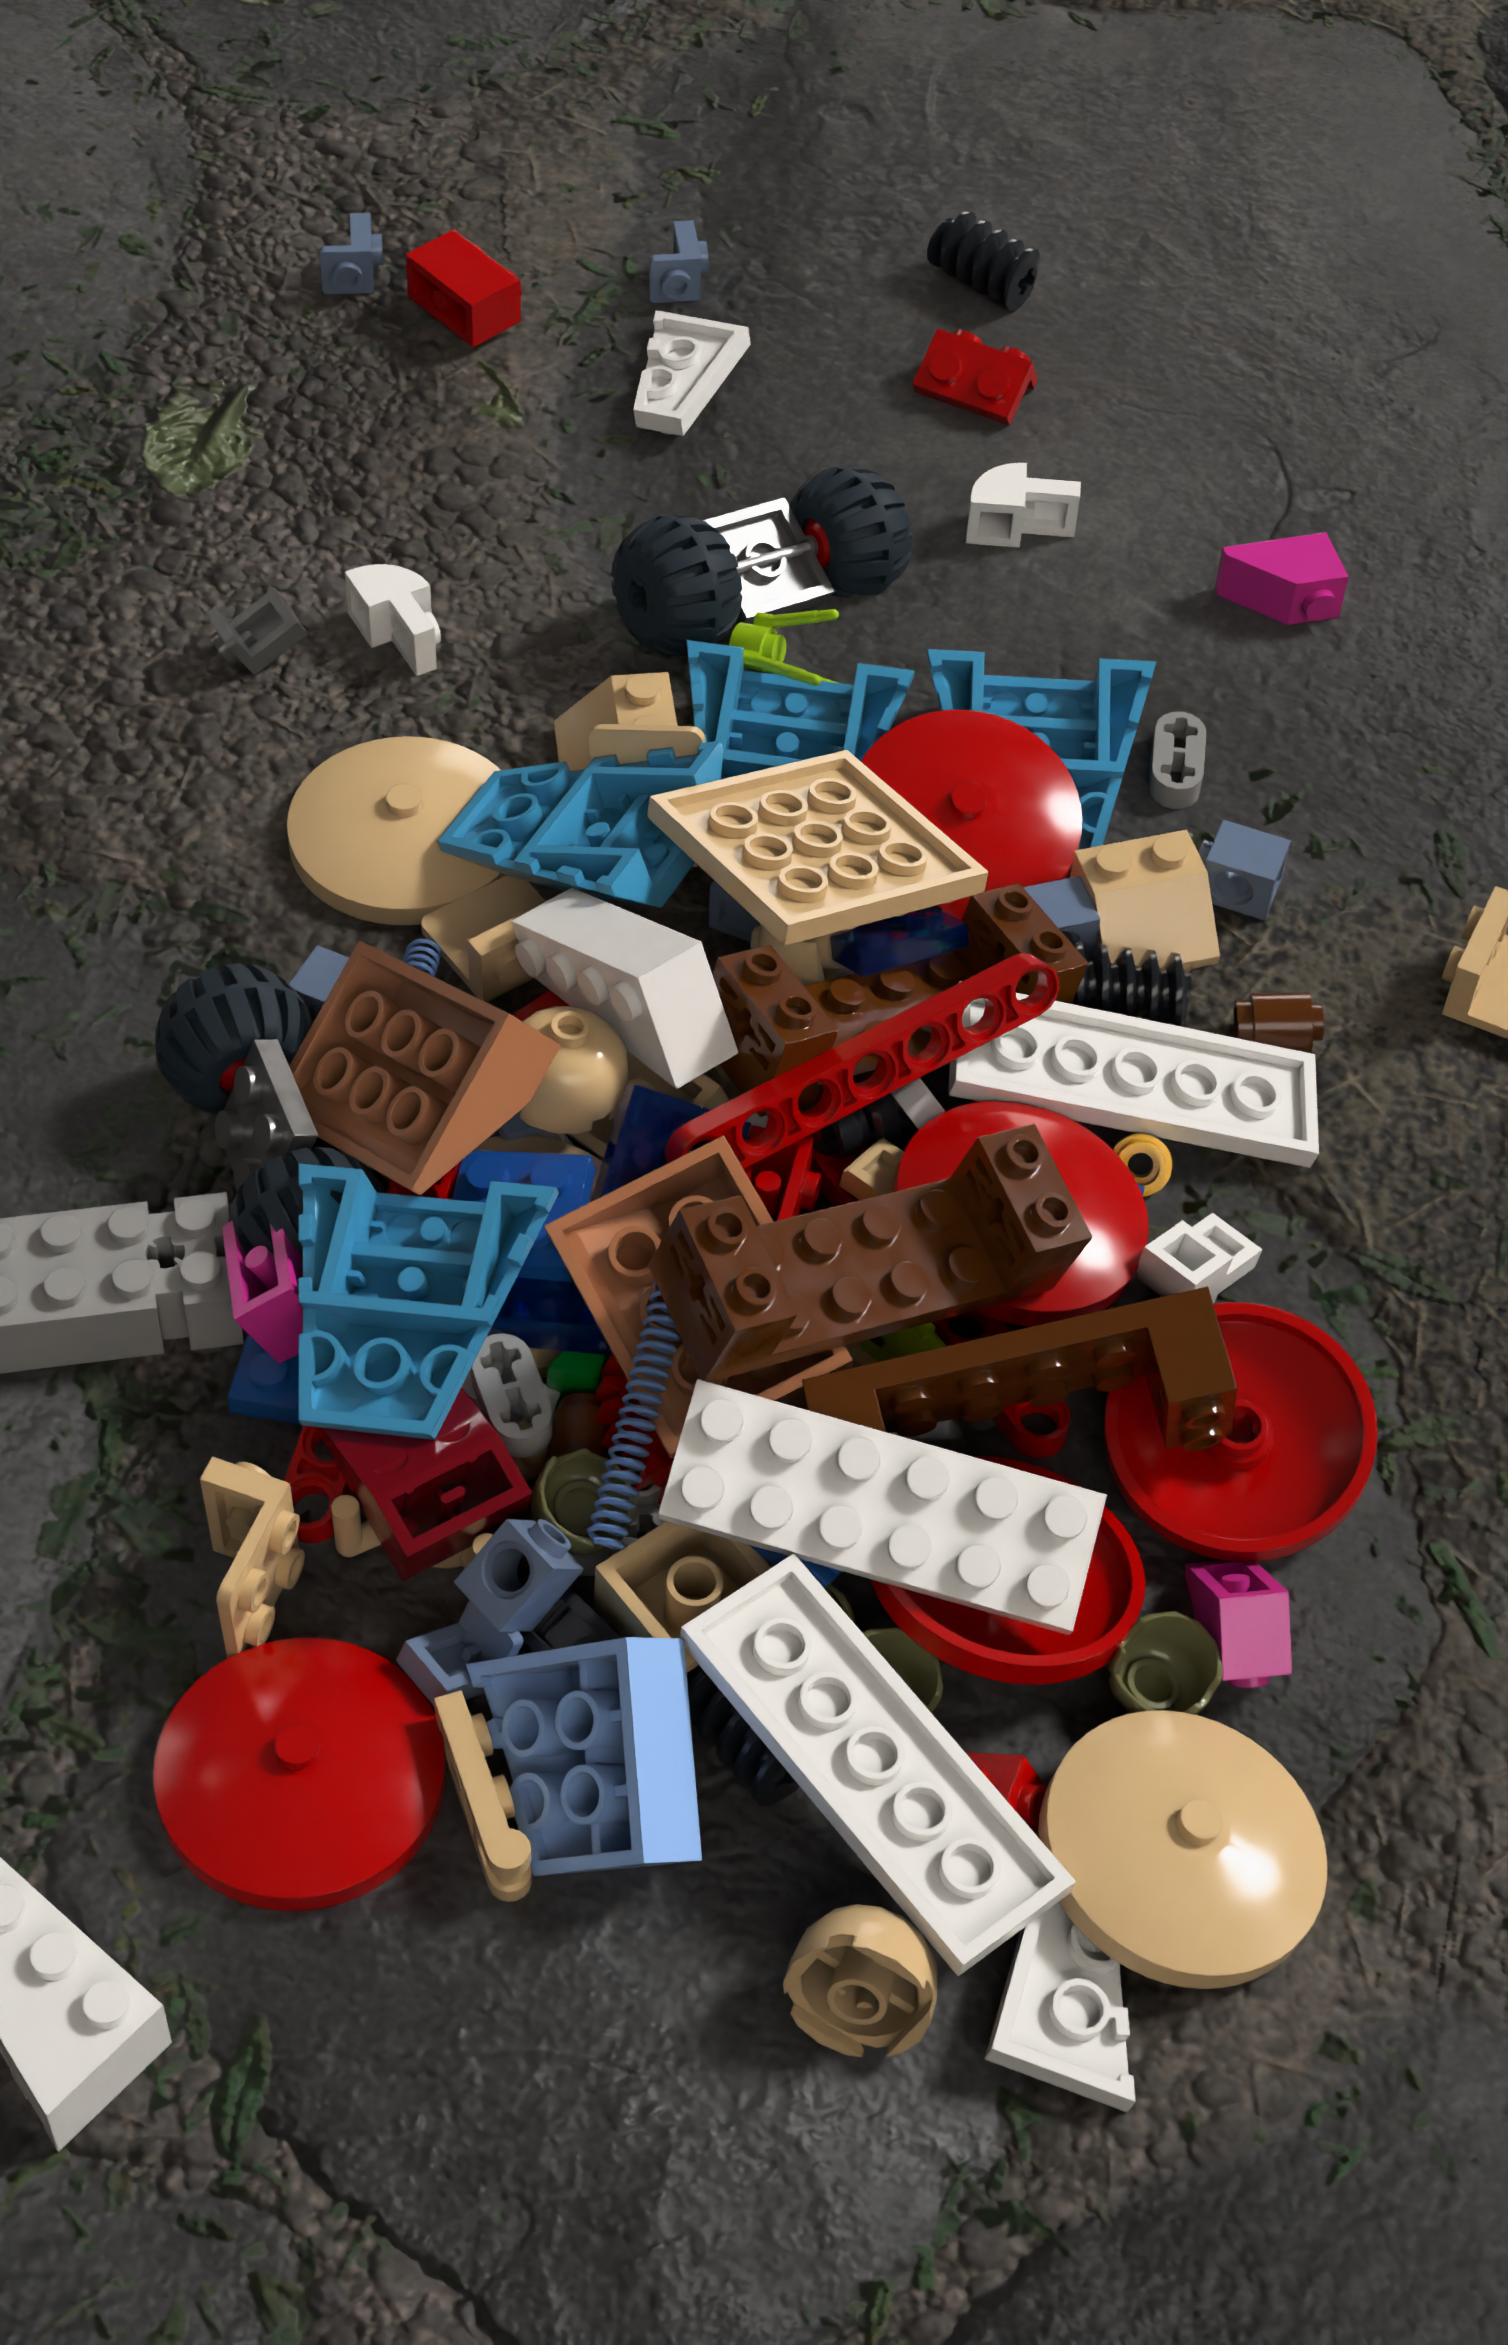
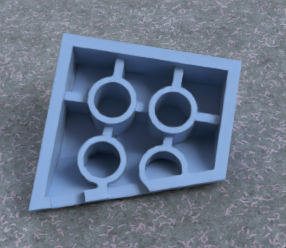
[466,1637,702,1876]

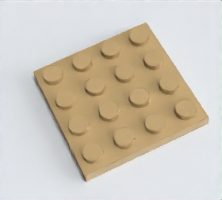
[647,750,989,946]

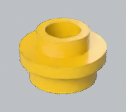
[1112,1133,1172,1197]

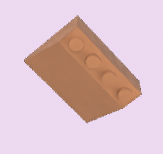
[289,940,561,1195]
[544,1136,853,1459]

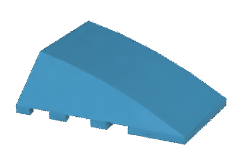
[687,640,915,779]
[926,649,1157,869]
[437,741,724,908]
[299,1163,559,1440]

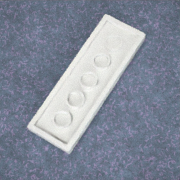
[949,981,1319,1168]
[658,1379,1107,1635]
[679,1553,1076,1976]

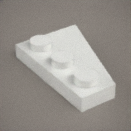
[633,310,751,436]
[985,1902,1136,2112]

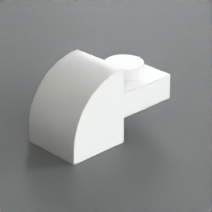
[966,463,1081,548]
[345,564,441,676]
[1137,1213,1262,1304]

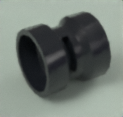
[816,1093,901,1160]

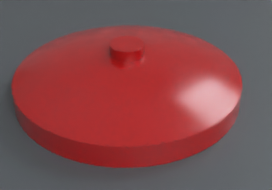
[861,710,1082,930]
[891,1101,1149,1326]
[1104,1302,1378,1562]
[871,1456,1145,1685]
[153,1638,446,1911]

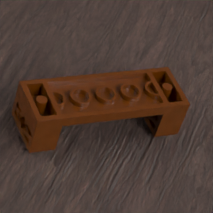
[712,883,1089,1117]
[648,1123,1093,1382]
[802,1286,1237,1451]

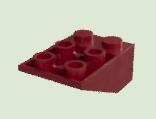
[316,1387,532,1582]

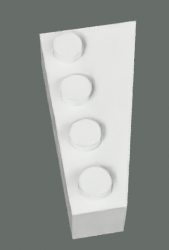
[511,888,739,1089]
[0,1857,172,2152]

